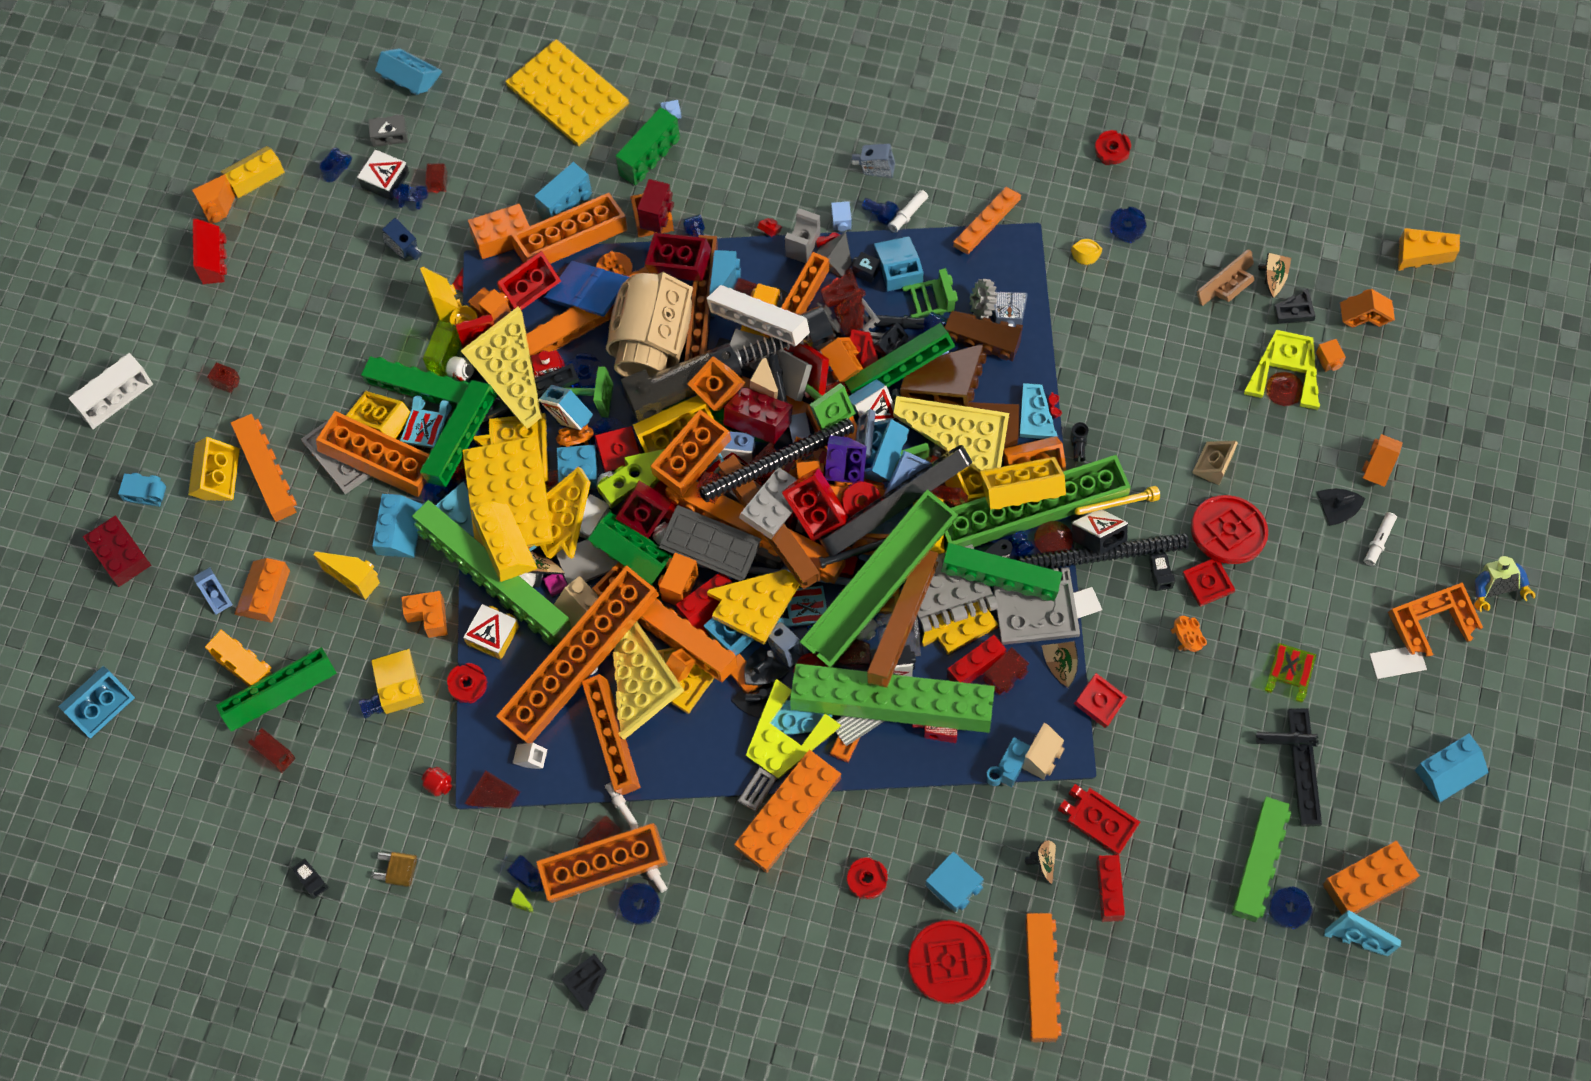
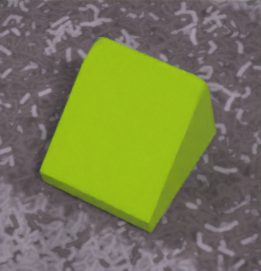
[511,888,534,913]

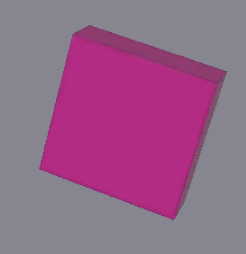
[543,574,568,597]

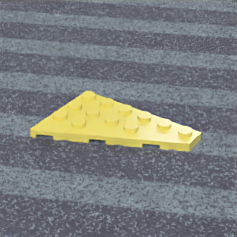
[461,307,542,429]
[893,396,1009,473]
[613,622,684,739]

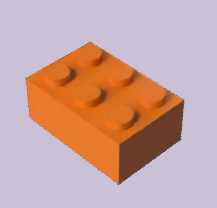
[468,204,530,260]

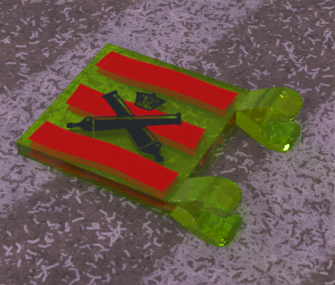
[1265,643,1317,703]

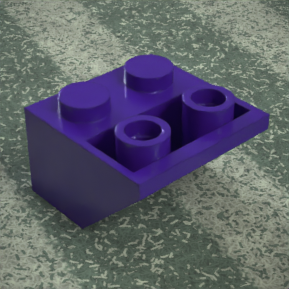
[825,436,867,483]

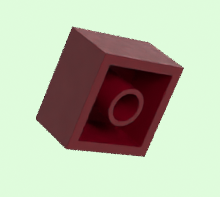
[637,179,674,233]
[616,480,672,538]

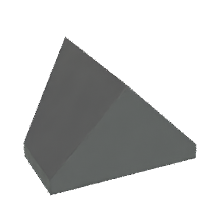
[817,232,852,278]

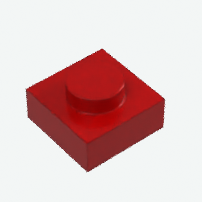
[757,218,782,237]

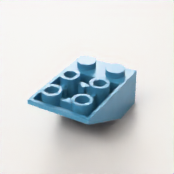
[874,236,923,291]

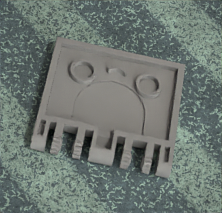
[904,544,998,632]
[992,567,1080,645]

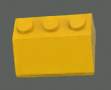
[220,146,285,198]
[188,437,240,501]

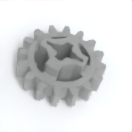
[970,279,997,319]

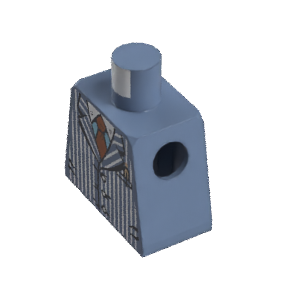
[852,144,895,178]
[992,292,1027,327]
[767,622,804,669]

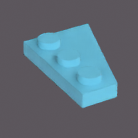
[1019,383,1058,439]
[435,481,474,538]
[770,700,833,735]
[1324,910,1401,956]

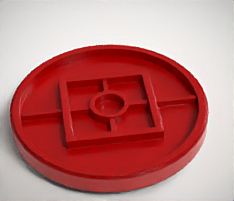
[1191,495,1268,564]
[908,920,991,1004]

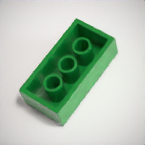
[616,107,680,186]
[588,512,673,585]

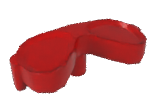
[816,232,840,247]
[1048,392,1062,418]

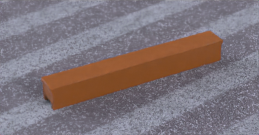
[718,454,820,590]
[867,551,938,688]

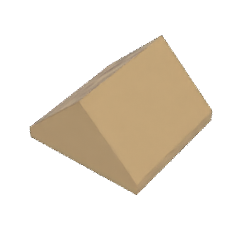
[749,358,778,399]
[1192,441,1238,485]

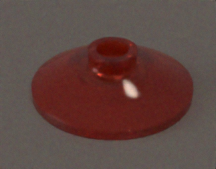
[1266,372,1303,406]

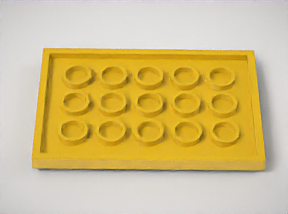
[506,39,629,147]
[463,436,554,547]

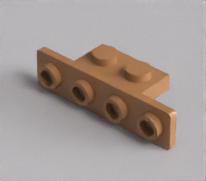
[1197,250,1254,305]

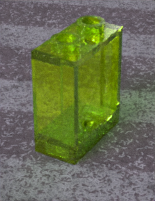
[423,320,461,377]

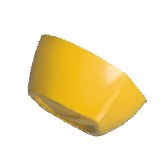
[1071,239,1102,265]
[450,305,477,331]

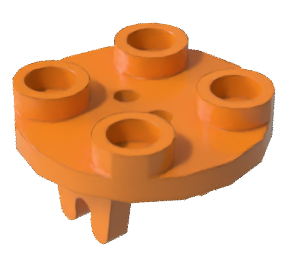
[596,251,632,276]
[556,424,594,447]
[1171,615,1207,652]

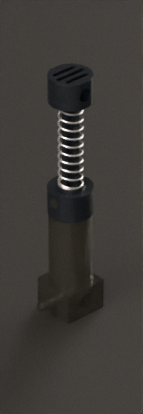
[621,306,834,423]

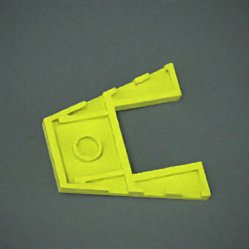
[1244,330,1320,410]
[746,679,841,779]

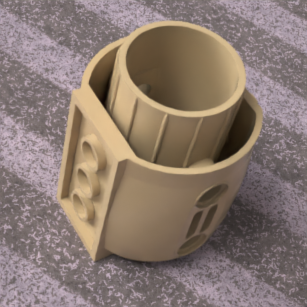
[606,272,693,383]

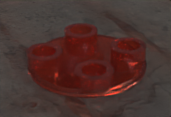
[1034,521,1073,554]

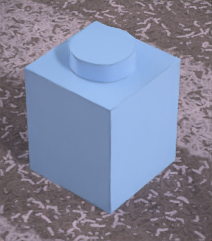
[831,201,851,231]

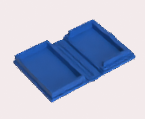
[545,261,629,317]

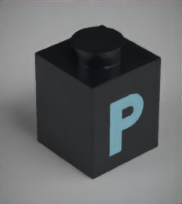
[851,252,881,284]

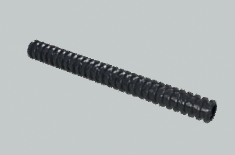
[699,418,854,502]
[1017,533,1189,569]

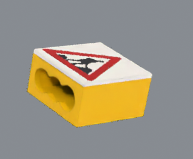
[464,604,519,660]

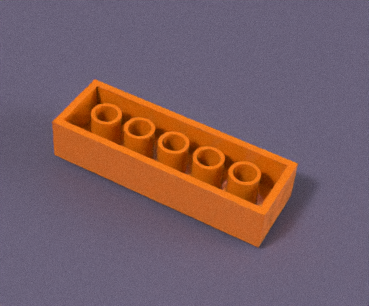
[511,193,627,264]
[316,411,430,497]
[734,749,841,873]
[536,823,668,903]

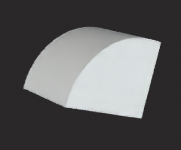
[513,743,547,769]

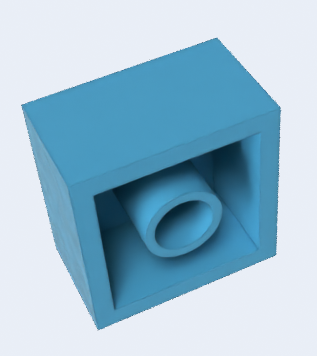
[557,445,598,489]

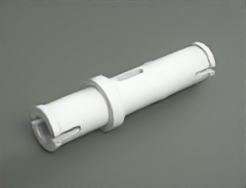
[888,190,928,233]
[1364,512,1397,566]

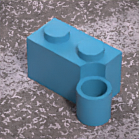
[118,473,166,507]
[986,738,1031,787]

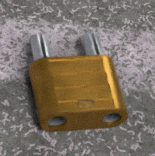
[373,852,417,887]

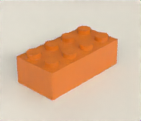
[651,410,731,496]
[1323,840,1420,915]

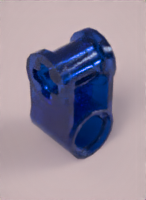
[319,147,352,182]
[506,855,544,892]

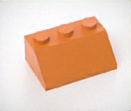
[1003,436,1067,472]
[235,558,290,623]

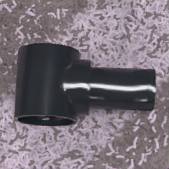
[1070,422,1089,462]

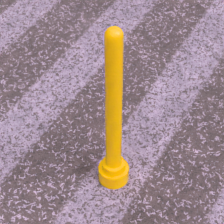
[1075,486,1160,515]

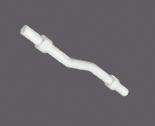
[605,783,668,893]

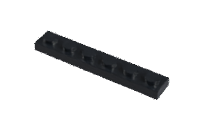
[1287,708,1322,827]

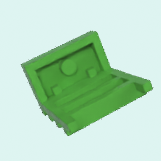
[903,268,958,318]

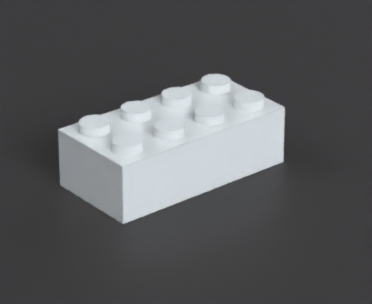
[69,353,153,429]

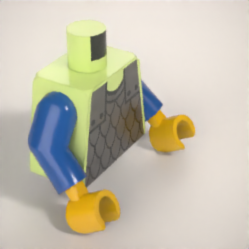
[1474,556,1535,612]

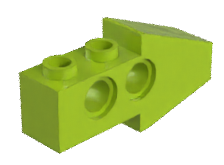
[597,449,665,509]

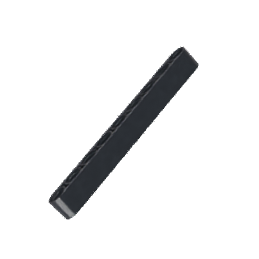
[819,445,973,556]

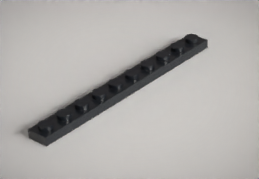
[400,363,580,449]

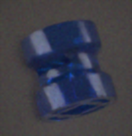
[1008,530,1035,557]
[359,694,384,719]

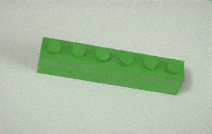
[1231,797,1291,922]

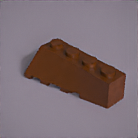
[945,311,1023,361]

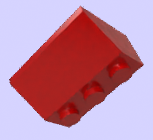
[193,219,227,284]
[497,251,561,311]
[782,467,849,541]
[676,573,733,637]

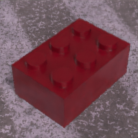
[645,233,711,281]
[723,386,793,444]
[83,515,152,587]

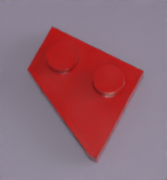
[850,329,879,369]

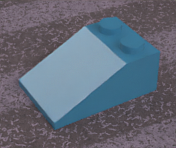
[709,250,741,317]

